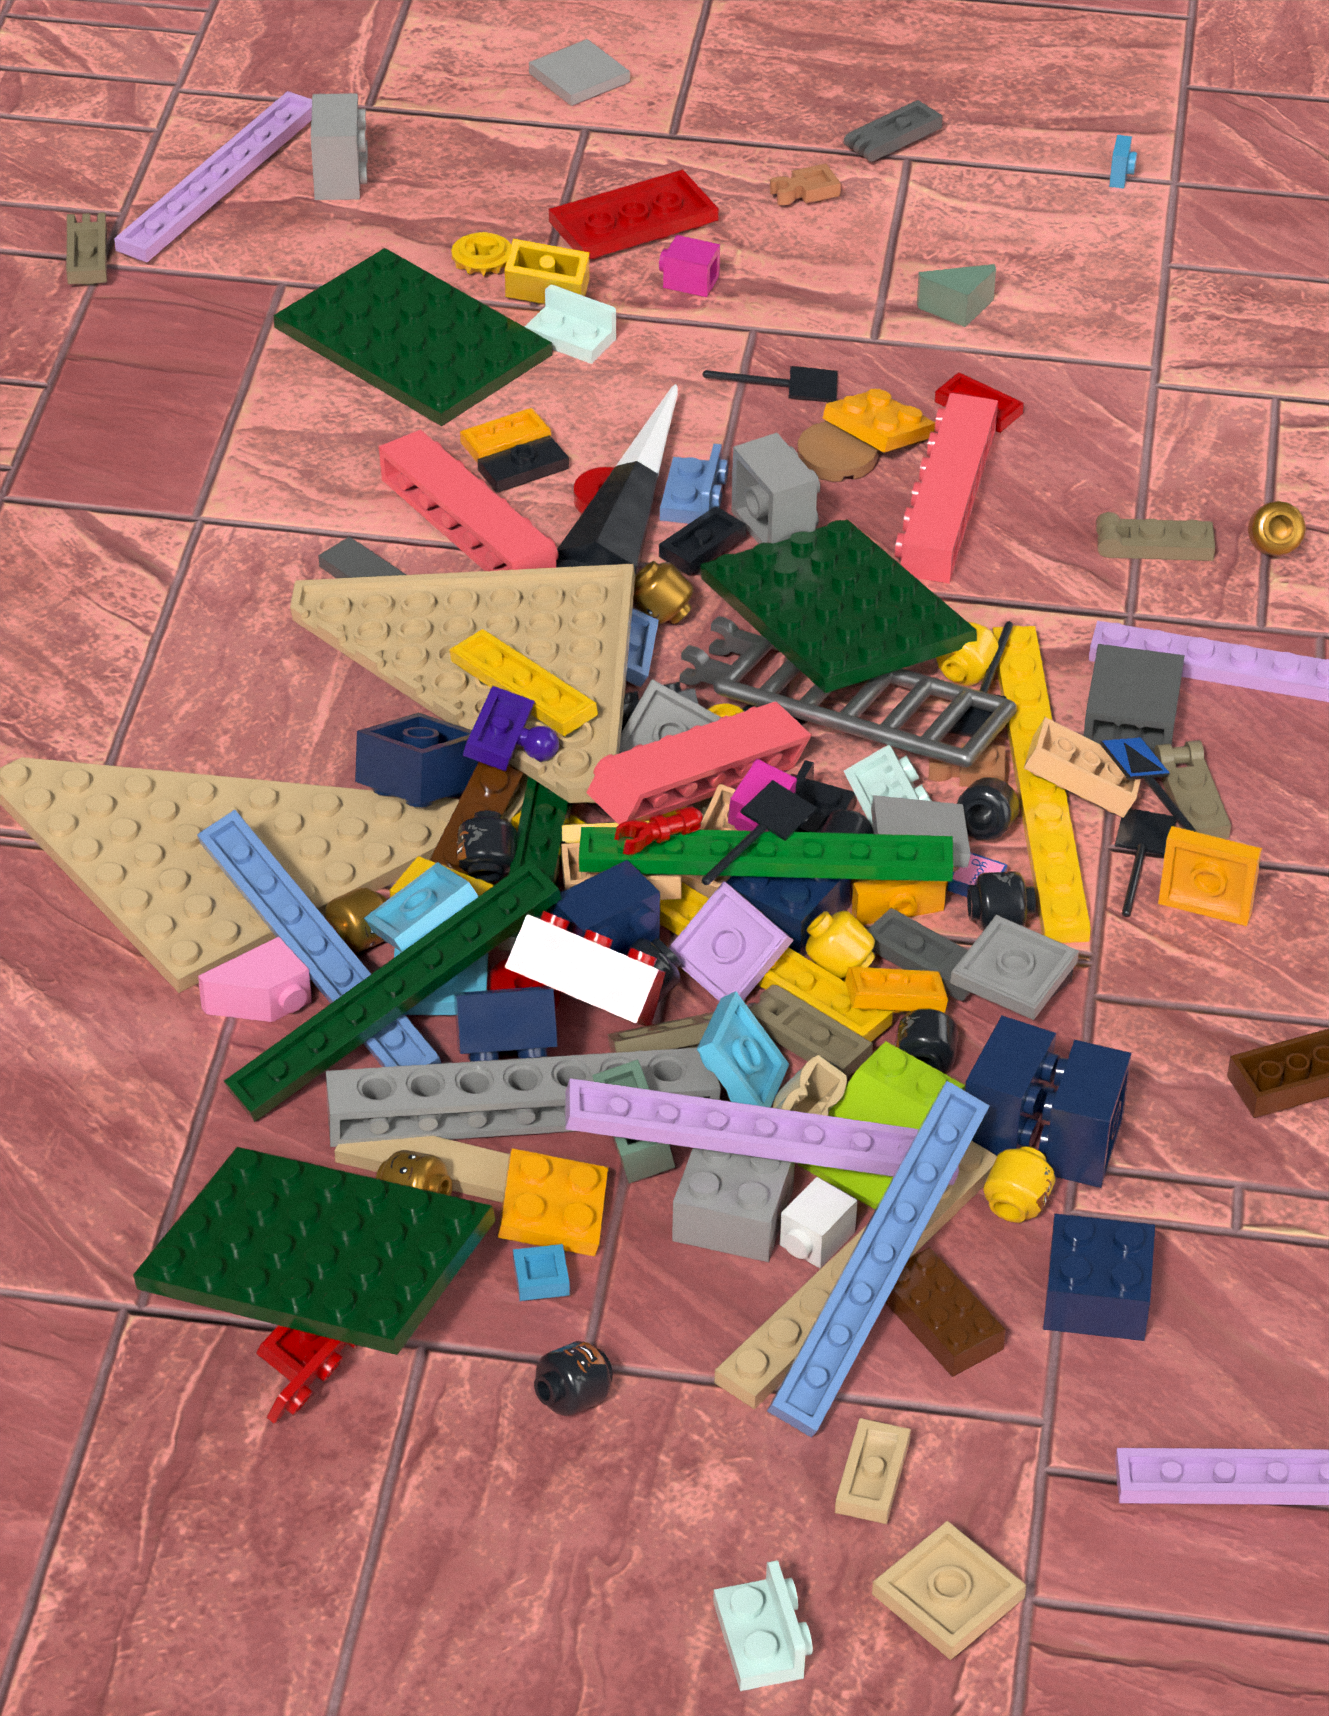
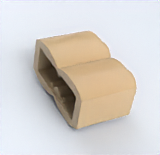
[773,1055,847,1116]

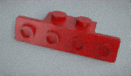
[256,1325,358,1424]

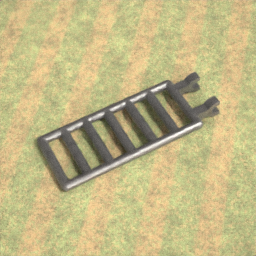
[679,616,1017,768]

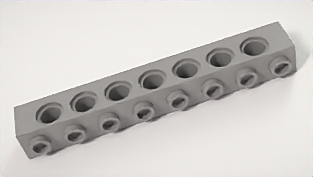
[326,1048,720,1147]

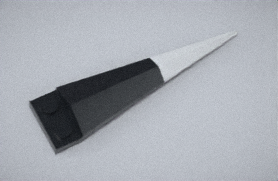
[556,384,678,575]

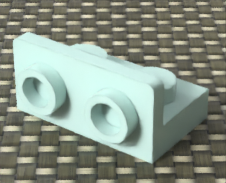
[524,284,616,364]
[844,745,932,827]
[713,1560,813,1691]

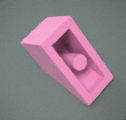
[198,937,312,1022]

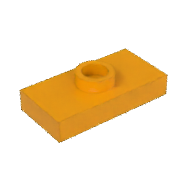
[460,408,551,463]
[852,880,946,925]
[845,967,948,1013]

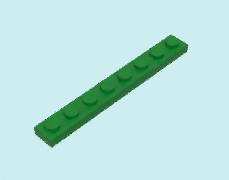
[579,827,953,882]

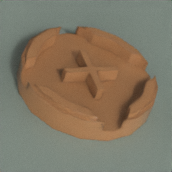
[797,421,878,482]

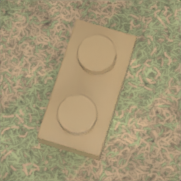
[835,1418,911,1524]

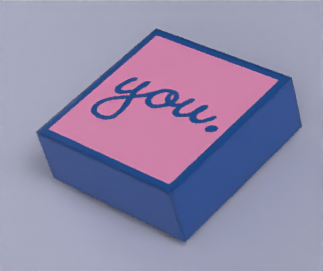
[947,852,1008,897]

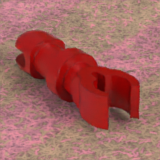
[614,807,703,855]

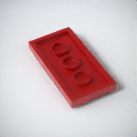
[549,169,719,259]

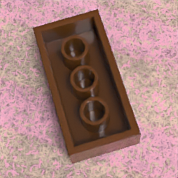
[1227,1029,1329,1118]
[885,1247,1006,1377]

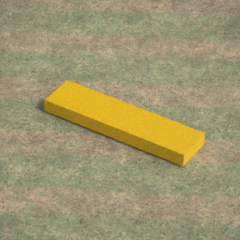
[449,629,598,736]

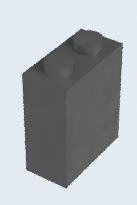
[1083,644,1185,753]

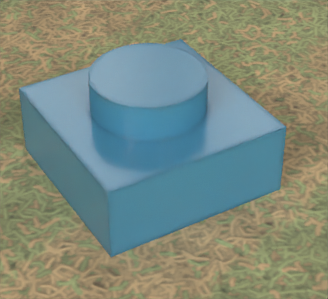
[1109,135,1137,189]
[513,1244,570,1301]

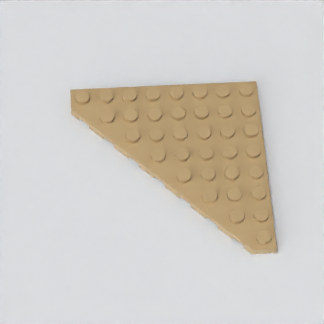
[290,564,635,803]
[0,757,459,993]

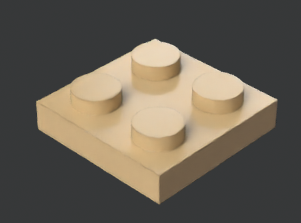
[872,1521,1026,1660]

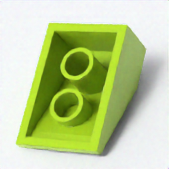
[798,1041,965,1210]

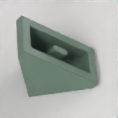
[917,264,996,327]

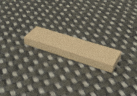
[335,1136,510,1203]

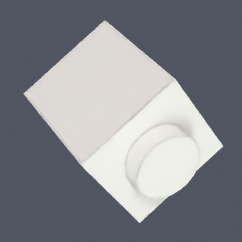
[780,1177,857,1269]

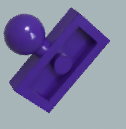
[463,685,559,771]

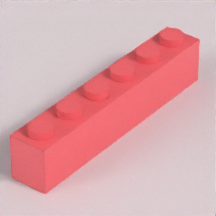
[895,393,998,584]
[379,429,559,571]
[586,701,812,824]

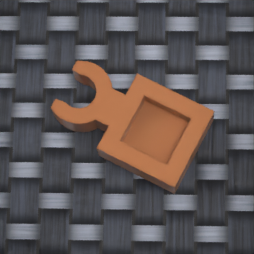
[770,163,841,205]
[928,743,1005,787]

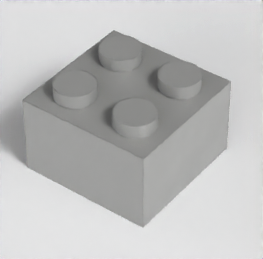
[311,93,368,200]
[731,433,820,544]
[672,1148,795,1262]

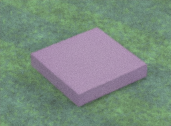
[669,881,793,1001]

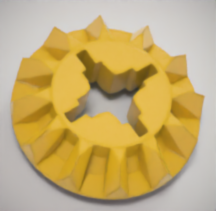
[451,232,511,276]

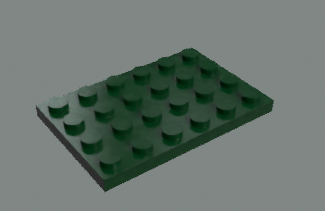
[273,248,552,427]
[701,519,977,693]
[133,1147,496,1355]

